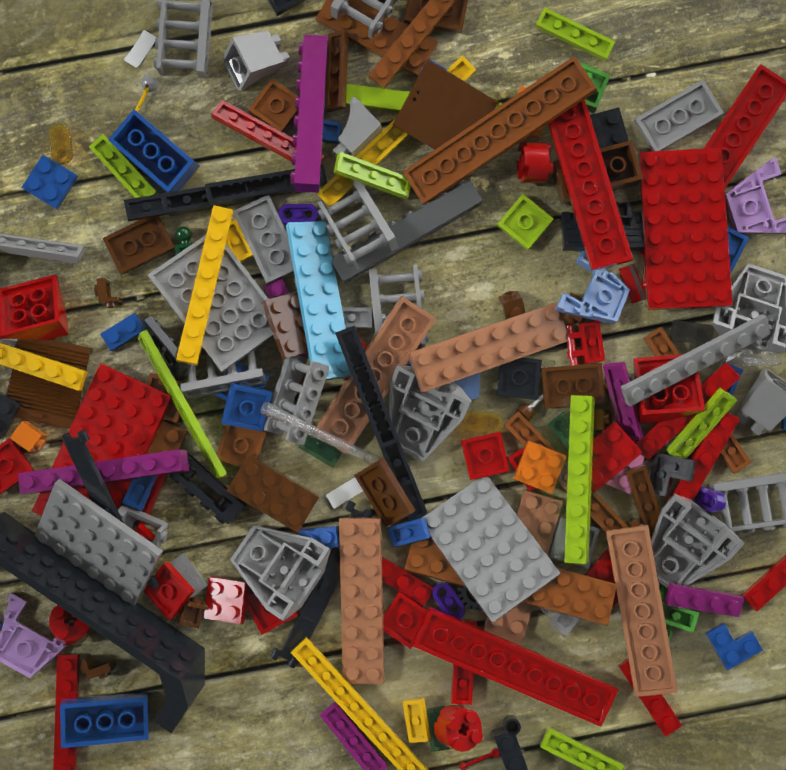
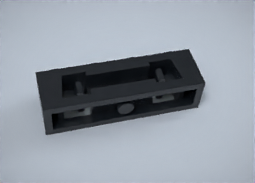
[169,452,247,524]

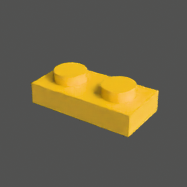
[226,219,253,263]
[402,698,431,743]

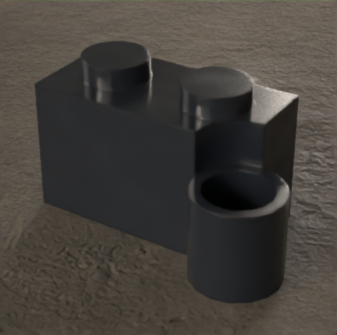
[492,715,528,770]

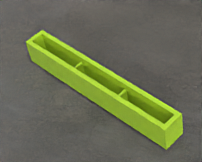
[564,395,595,564]

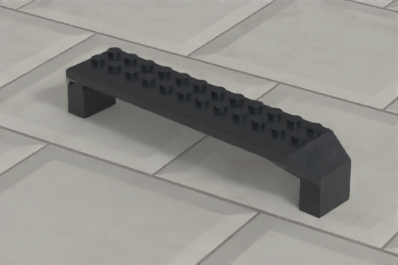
[0,512,205,734]

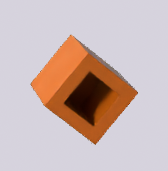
[10,421,48,452]

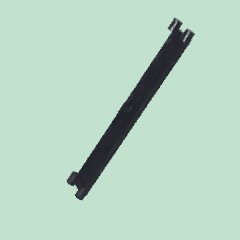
[61,429,159,589]
[269,500,374,668]

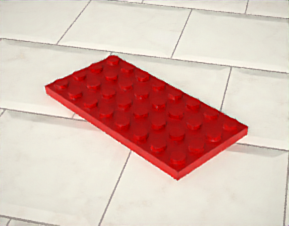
[639,147,733,310]
[32,363,172,516]

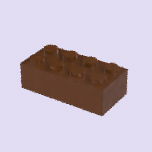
[552,140,643,205]
[226,454,319,533]

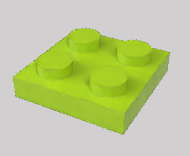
[497,194,553,251]

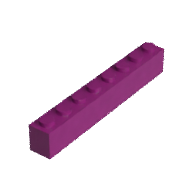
[291,35,328,193]
[18,450,189,494]

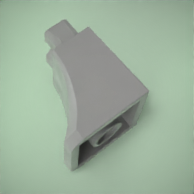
[223,31,290,90]
[333,97,382,157]
[735,368,786,436]

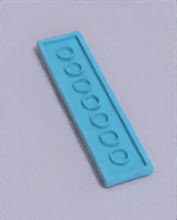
[286,221,351,380]

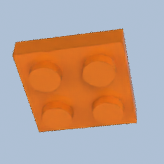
[513,441,567,494]

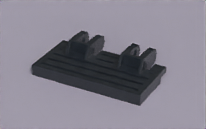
[561,202,645,251]

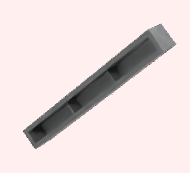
[331,180,483,285]

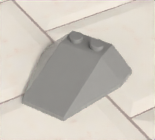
[712,263,786,354]
[389,364,472,462]
[651,494,744,588]
[230,525,330,621]

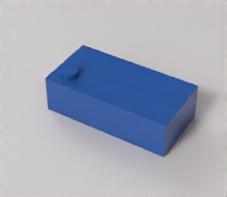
[108,109,200,192]
[60,692,149,748]

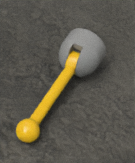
[135,75,159,112]

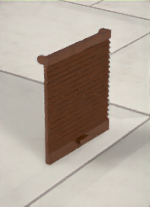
[392,59,499,150]
[6,339,93,429]

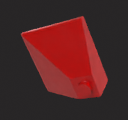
[0,274,69,340]
[633,354,705,424]

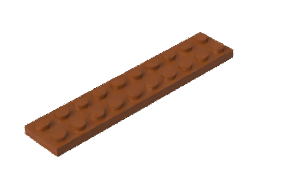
[403,56,597,205]
[404,537,617,626]

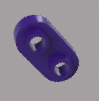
[278,204,319,225]
[695,487,726,513]
[432,582,465,619]

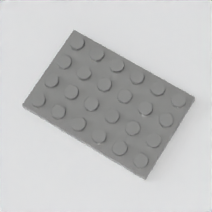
[148,235,274,373]
[422,476,561,623]
[34,479,163,606]

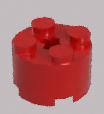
[516,142,553,184]
[49,605,93,646]
[434,705,483,752]

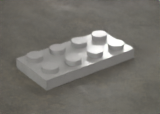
[634,80,724,151]
[233,195,294,284]

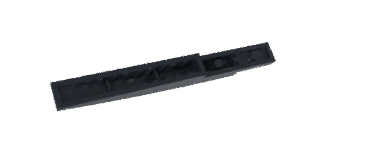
[124,164,327,222]
[335,325,428,521]

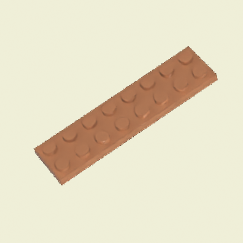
[312,296,436,455]
[408,302,568,392]
[483,490,563,646]
[339,518,385,684]
[606,525,678,697]

